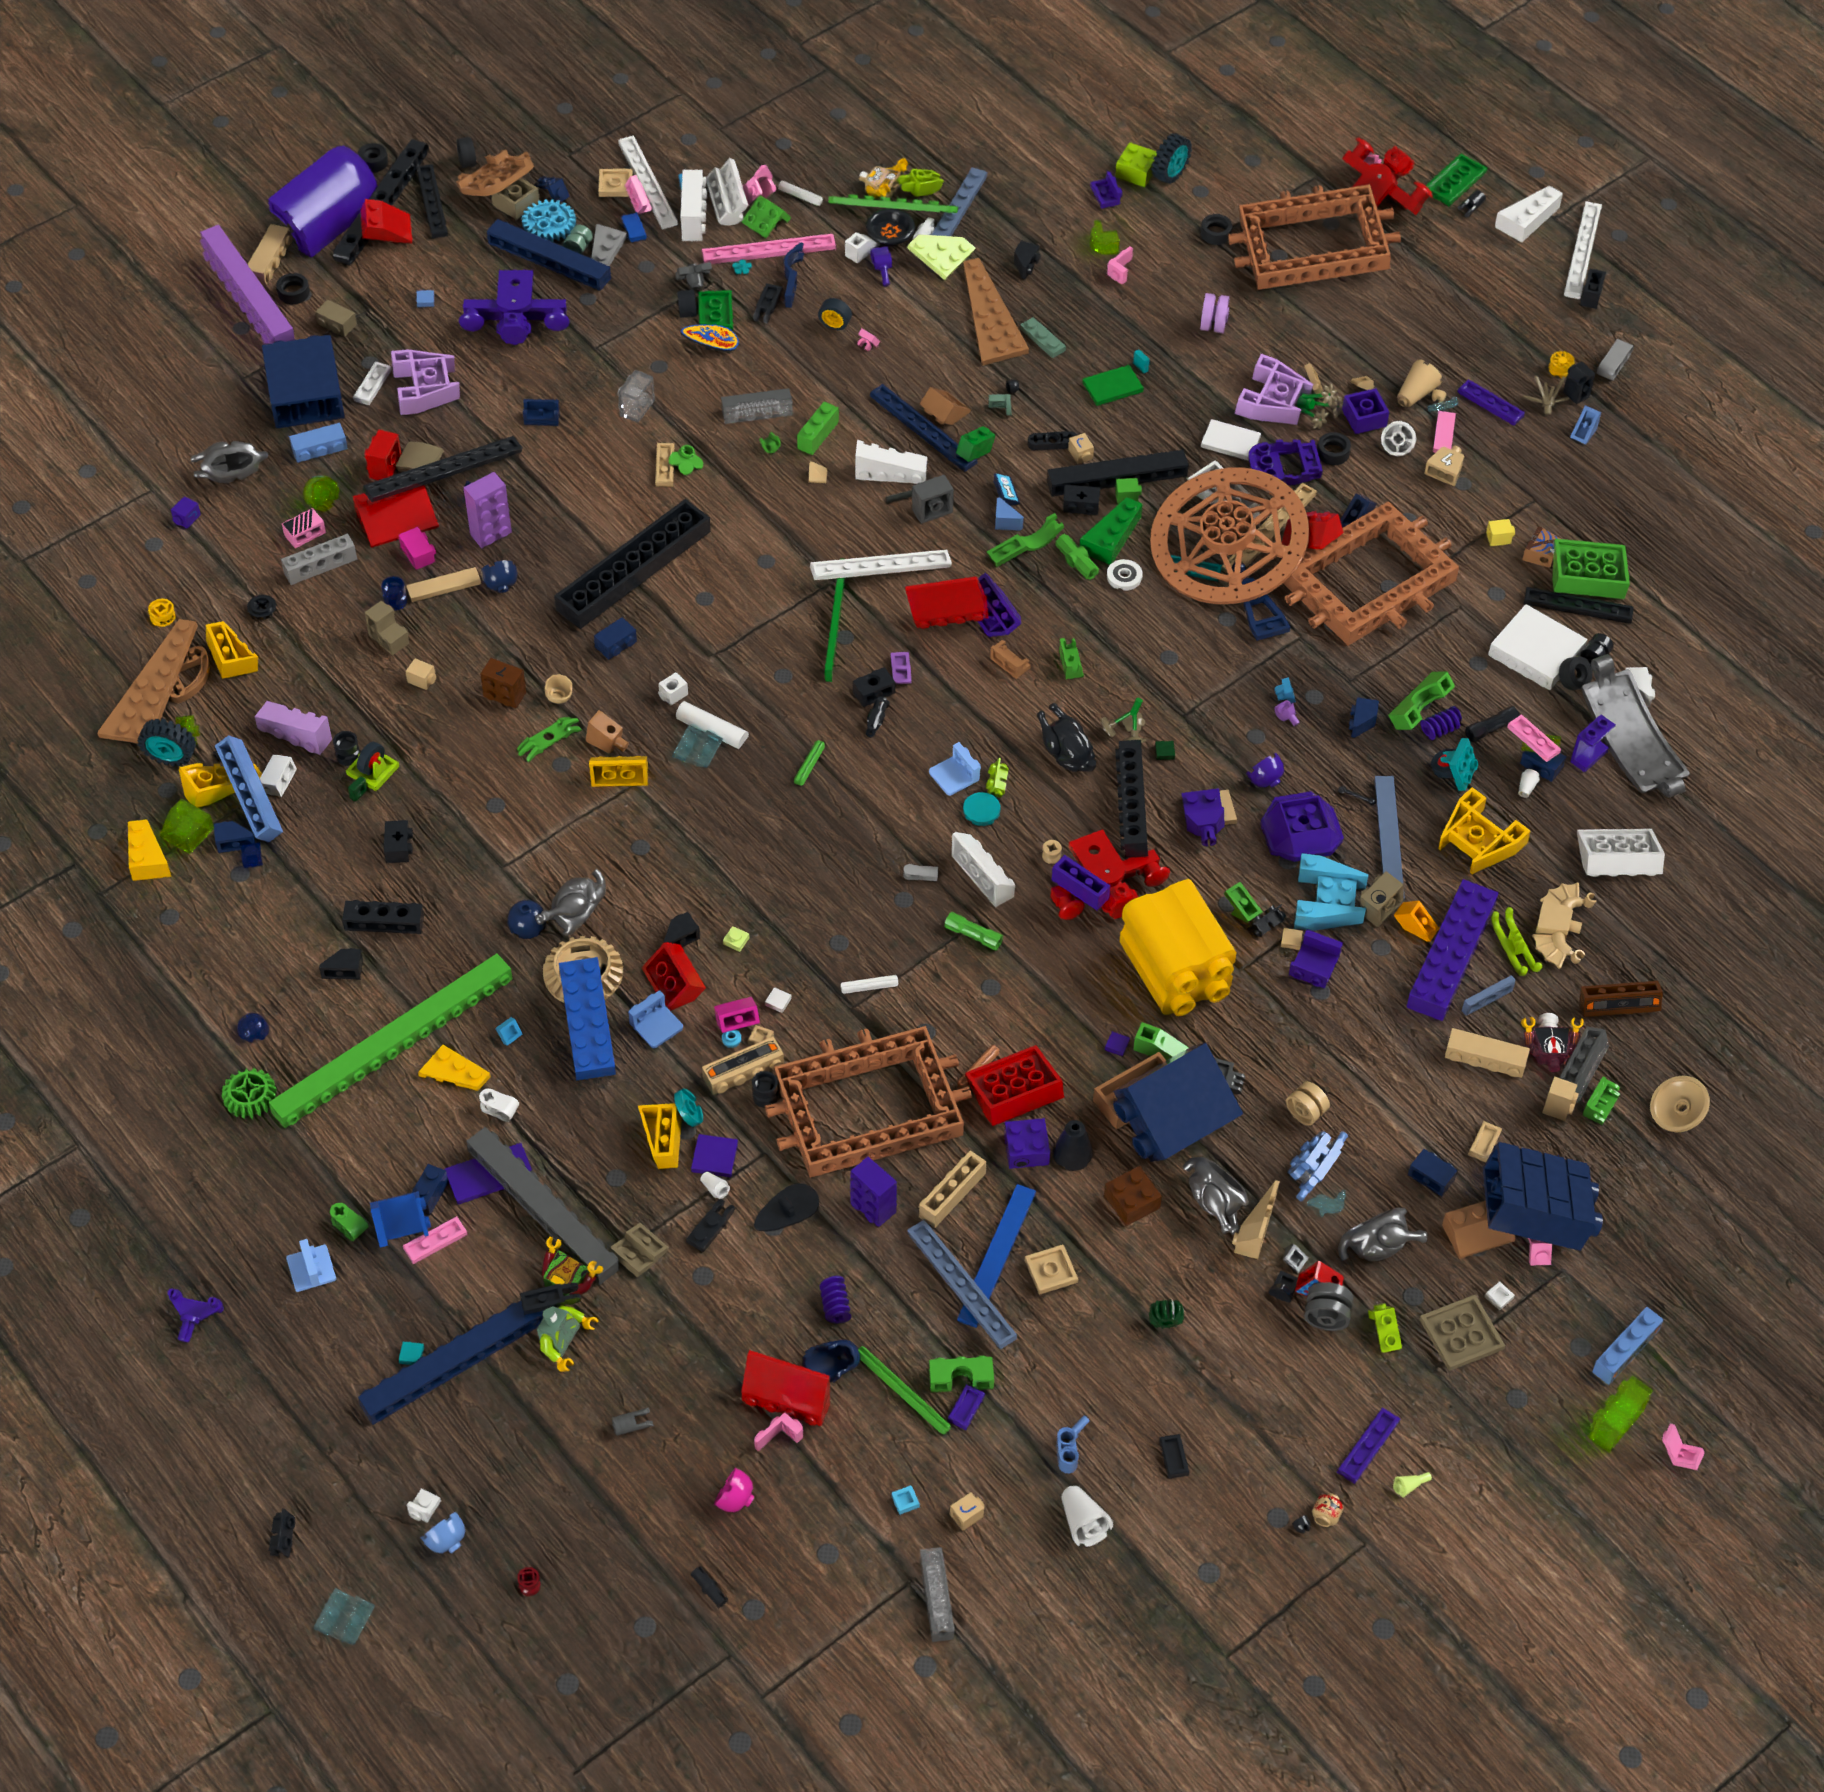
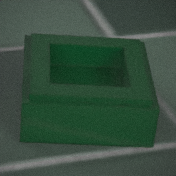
[1155,741,1175,760]
[348,776,368,802]

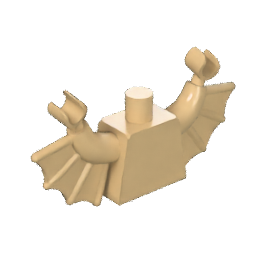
[1532,882,1597,969]

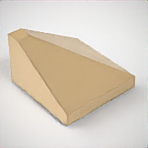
[1351,376,1374,390]
[809,462,827,483]

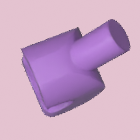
[1275,700,1300,726]

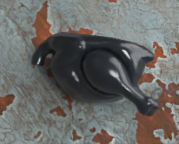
[1037,703,1096,772]

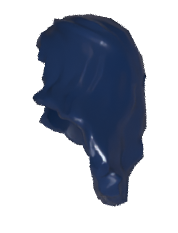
[802,1339,860,1383]

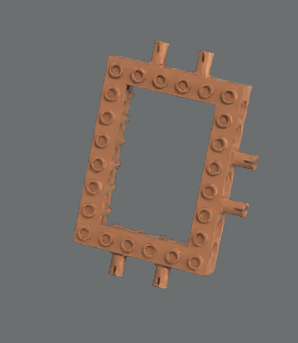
[1228,185,1401,290]
[1283,501,1459,646]
[765,1026,972,1178]

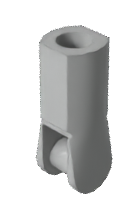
[903,864,938,881]

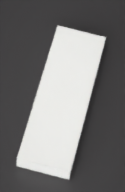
[353,362,391,405]

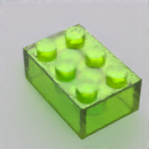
[1589,1376,1653,1453]

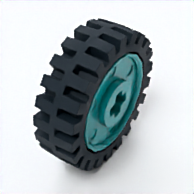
[1152,133,1192,184]
[137,719,196,766]

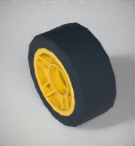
[818,298,852,331]

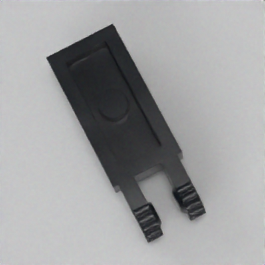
[753,283,783,324]
[686,1199,735,1252]
[520,1282,581,1315]

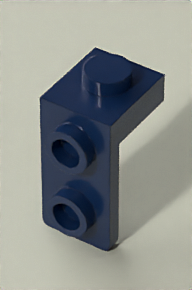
[534,176,570,203]

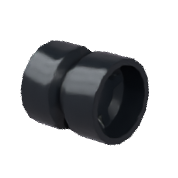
[1580,633,1614,665]
[333,731,360,766]
[752,1071,778,1108]

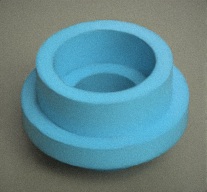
[722,1029,741,1048]

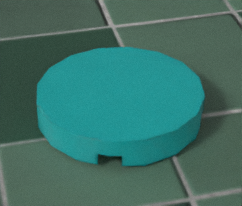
[963,792,1001,826]
[674,1088,703,1127]

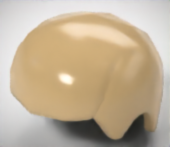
[545,674,572,704]

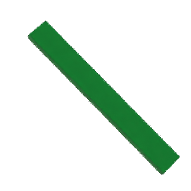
[825,558,846,682]

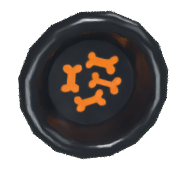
[866,208,915,245]

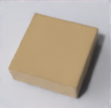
[1281,928,1303,950]
[748,1025,774,1045]

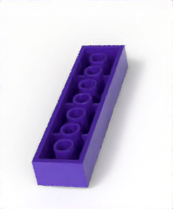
[1406,879,1499,1021]

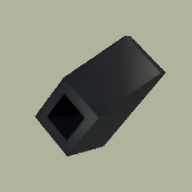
[1014,240,1041,279]

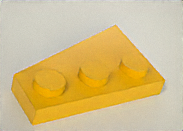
[418,1045,491,1091]

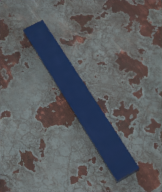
[870,384,977,472]

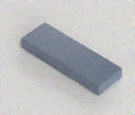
[1462,975,1516,1016]

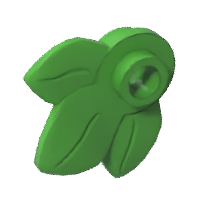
[668,445,703,475]

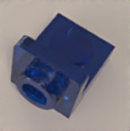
[241,842,263,868]

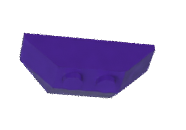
[977,573,1021,637]

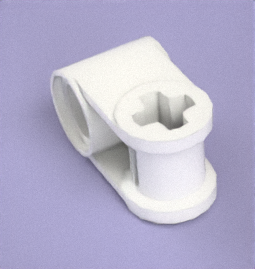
[479,1089,519,1122]

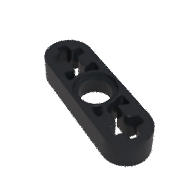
[1028,431,1077,451]

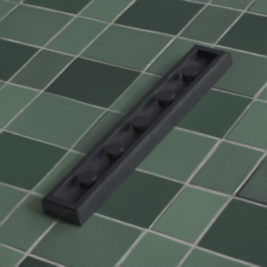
[416,164,448,239]
[1524,587,1634,624]

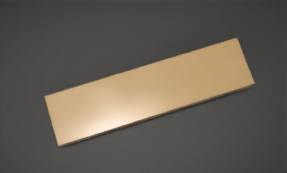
[406,567,481,602]

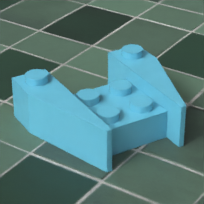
[1294,853,1368,931]

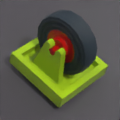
[346,742,400,791]

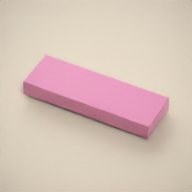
[1433,411,1456,453]
[1507,715,1561,762]
[403,1216,467,1264]

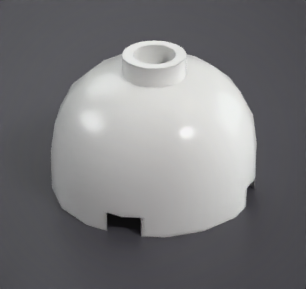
[1381,421,1416,456]

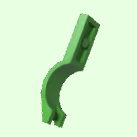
[987,513,1064,567]

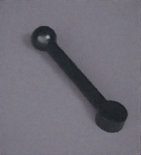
[1339,786,1376,805]

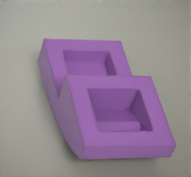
[891,652,911,684]

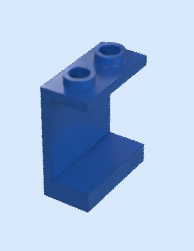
[370,1191,431,1247]

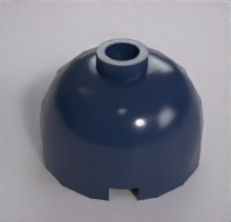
[480,560,518,593]
[507,900,546,939]

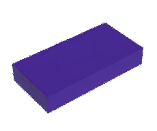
[947,1384,985,1430]

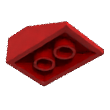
[360,199,412,244]

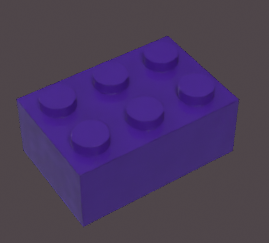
[850,1157,897,1227]

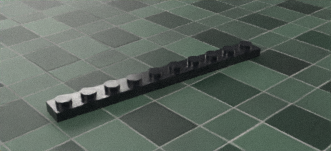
[363,436,523,502]

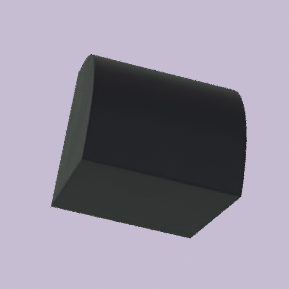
[677,290,697,318]

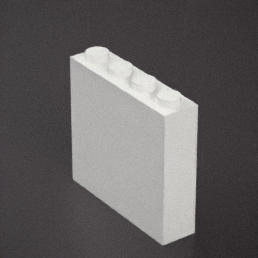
[1488,605,1588,690]

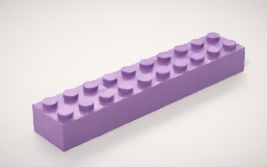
[200,225,295,344]

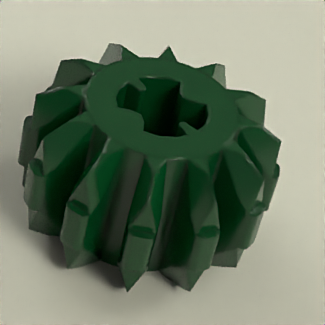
[1149,1299,1184,1329]

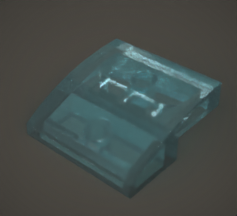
[672,725,723,768]
[313,1588,375,1645]

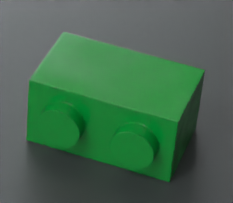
[956,426,996,462]

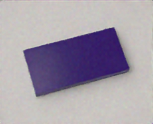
[444,1143,532,1205]

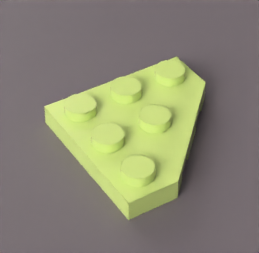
[907,235,975,280]

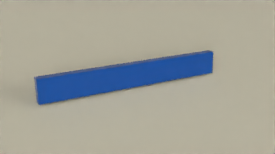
[958,1184,1036,1328]

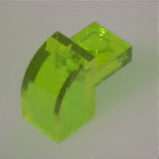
[1090,220,1120,255]

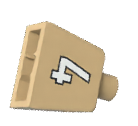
[1424,446,1464,487]

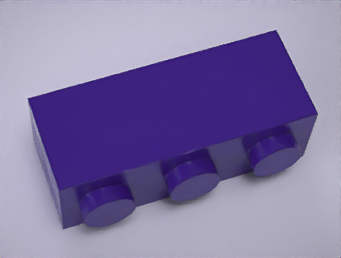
[1052,855,1110,911]

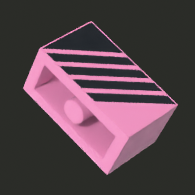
[282,508,326,548]

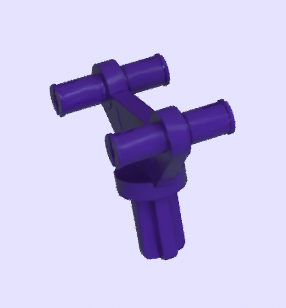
[168,1288,224,1343]

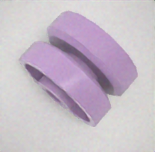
[1200,293,1230,333]

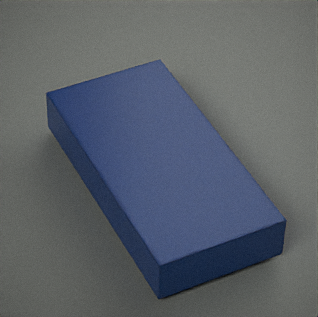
[621,213,647,242]

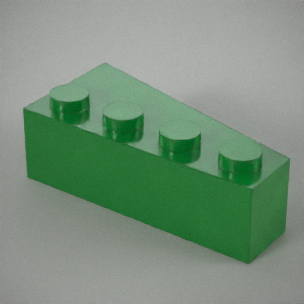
[1080,497,1143,564]

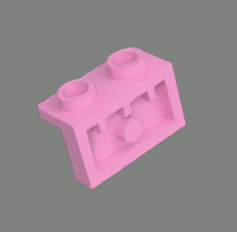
[625,175,652,214]

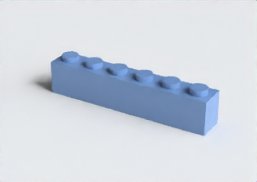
[215,735,283,842]

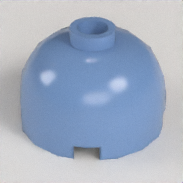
[421,1512,465,1553]

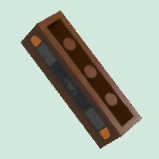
[1579,981,1663,1017]

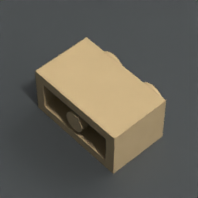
[1542,1077,1579,1121]

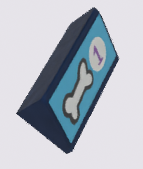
[994,473,1020,506]

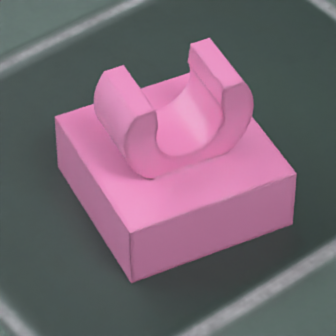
[858,329,880,351]

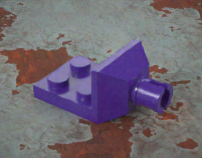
[1182,788,1225,847]

